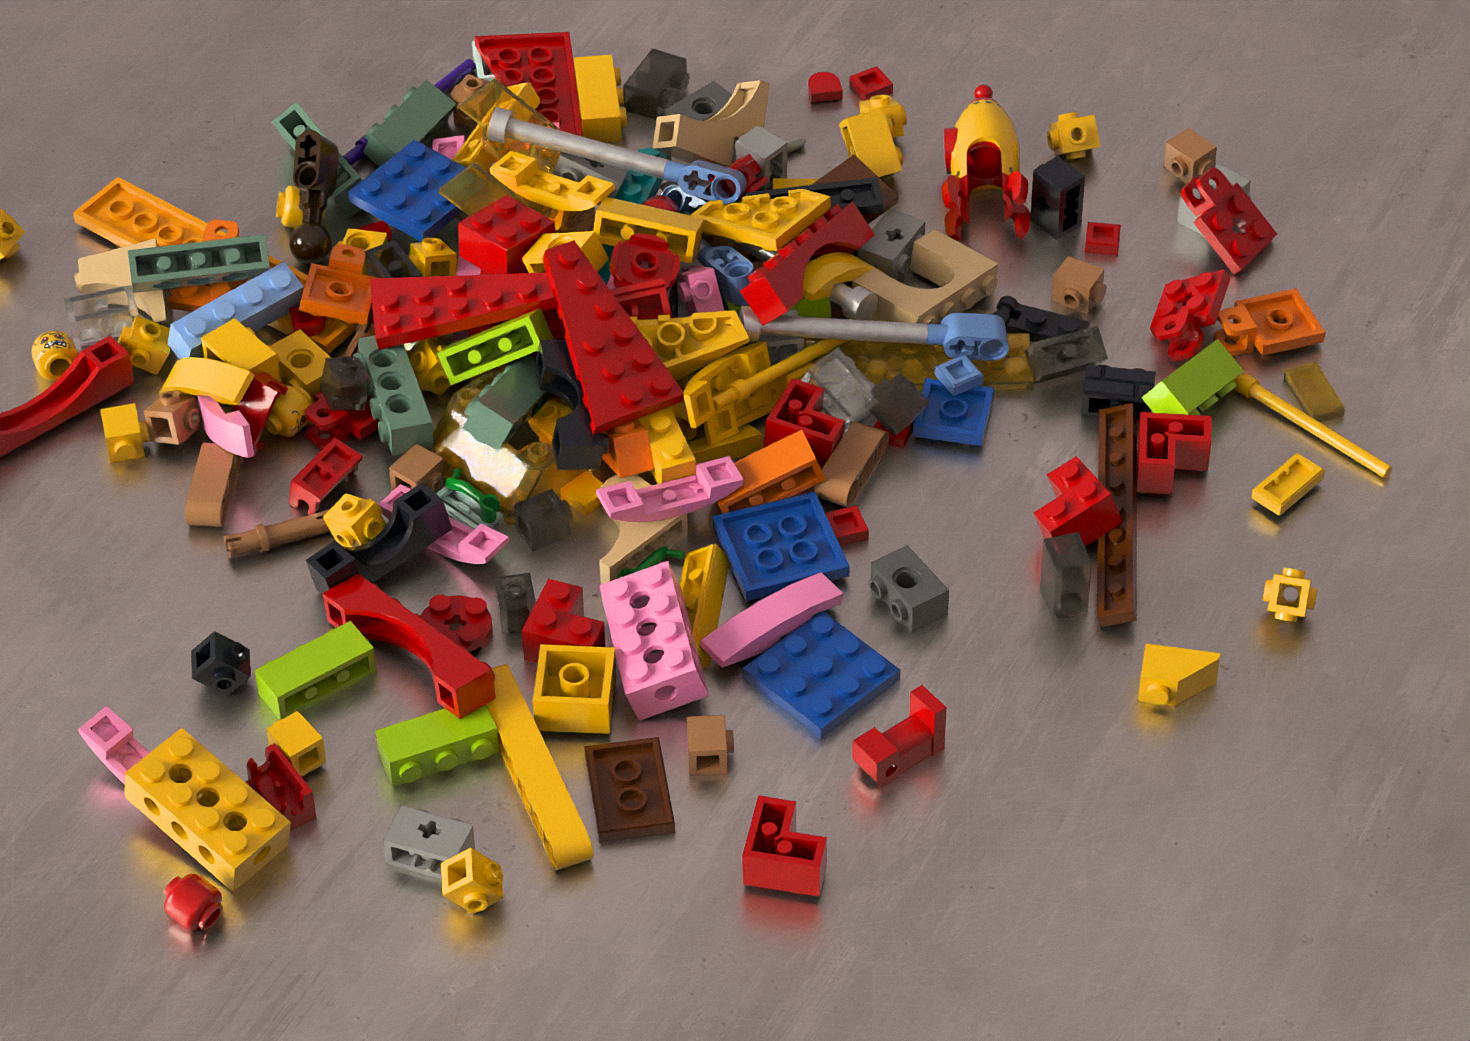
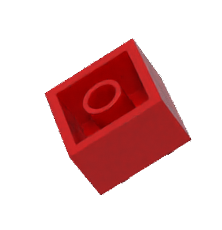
[458,194,555,274]

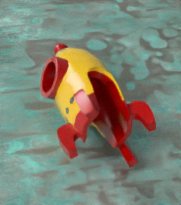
[941,84,1031,242]

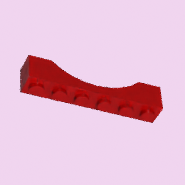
[740,201,875,326]
[0,336,135,457]
[322,574,496,719]

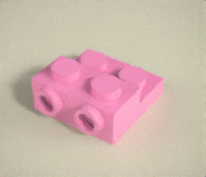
[677,265,724,317]

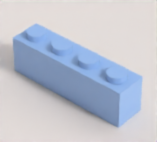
[167,262,304,360]

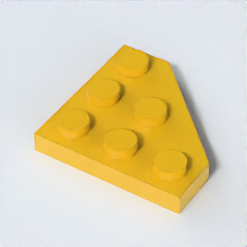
[691,189,831,251]

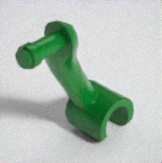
[446,468,501,523]
[618,546,685,578]

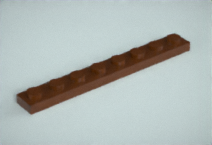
[1097,403,1137,627]

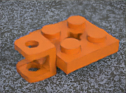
[168,219,248,312]
[299,244,377,325]
[1213,288,1326,356]

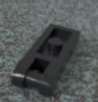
[992,296,1090,354]

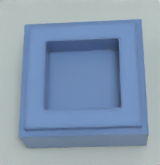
[935,354,983,396]

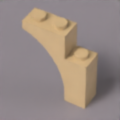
[652,80,770,167]

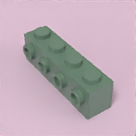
[462,354,551,452]

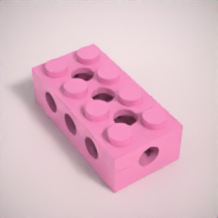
[599,561,709,721]

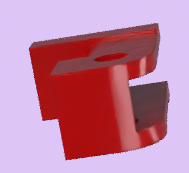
[852,685,947,785]

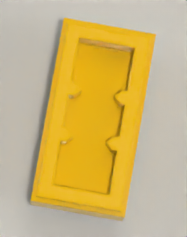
[1252,453,1325,516]

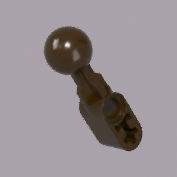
[289,130,338,265]

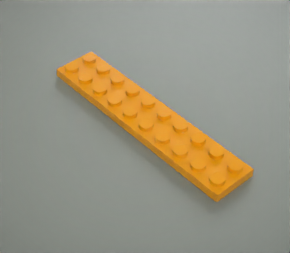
[73,177,357,354]

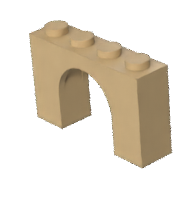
[852,229,999,345]

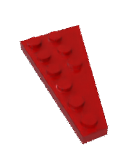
[475,32,583,170]
[542,240,684,435]
[370,272,558,350]

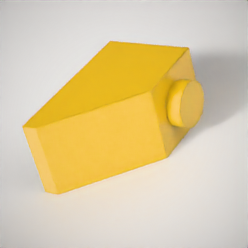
[1138,643,1220,706]

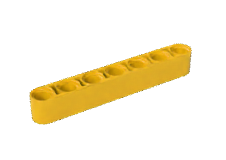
[486,664,594,870]

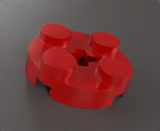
[610,234,680,292]
[420,594,493,654]

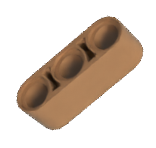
[814,421,889,508]
[185,442,241,527]

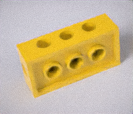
[125,727,291,893]

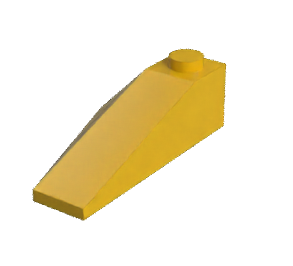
[630,310,749,381]

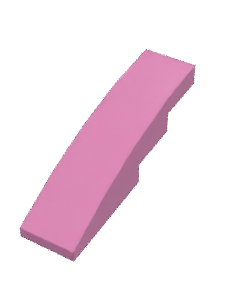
[700,572,844,668]

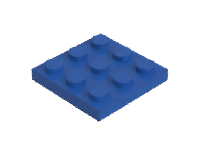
[348,140,490,242]
[713,492,850,601]
[743,611,901,739]

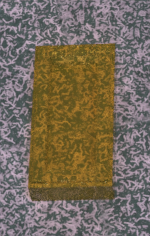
[1284,362,1345,422]

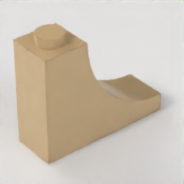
[75,239,174,328]
[599,474,688,585]

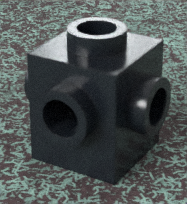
[191,631,251,696]

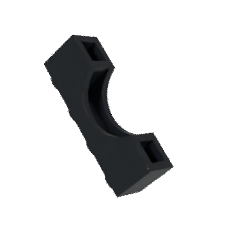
[535,339,609,470]
[305,482,452,595]

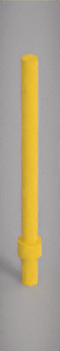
[712,339,850,411]
[1234,373,1392,479]

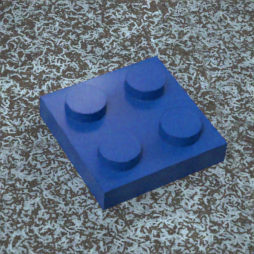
[913,378,994,446]

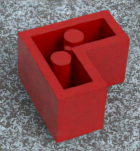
[763,378,845,470]
[1137,412,1212,494]
[1033,456,1123,560]
[522,578,606,663]
[742,795,827,897]

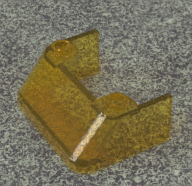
[438,78,562,217]
[427,367,592,525]

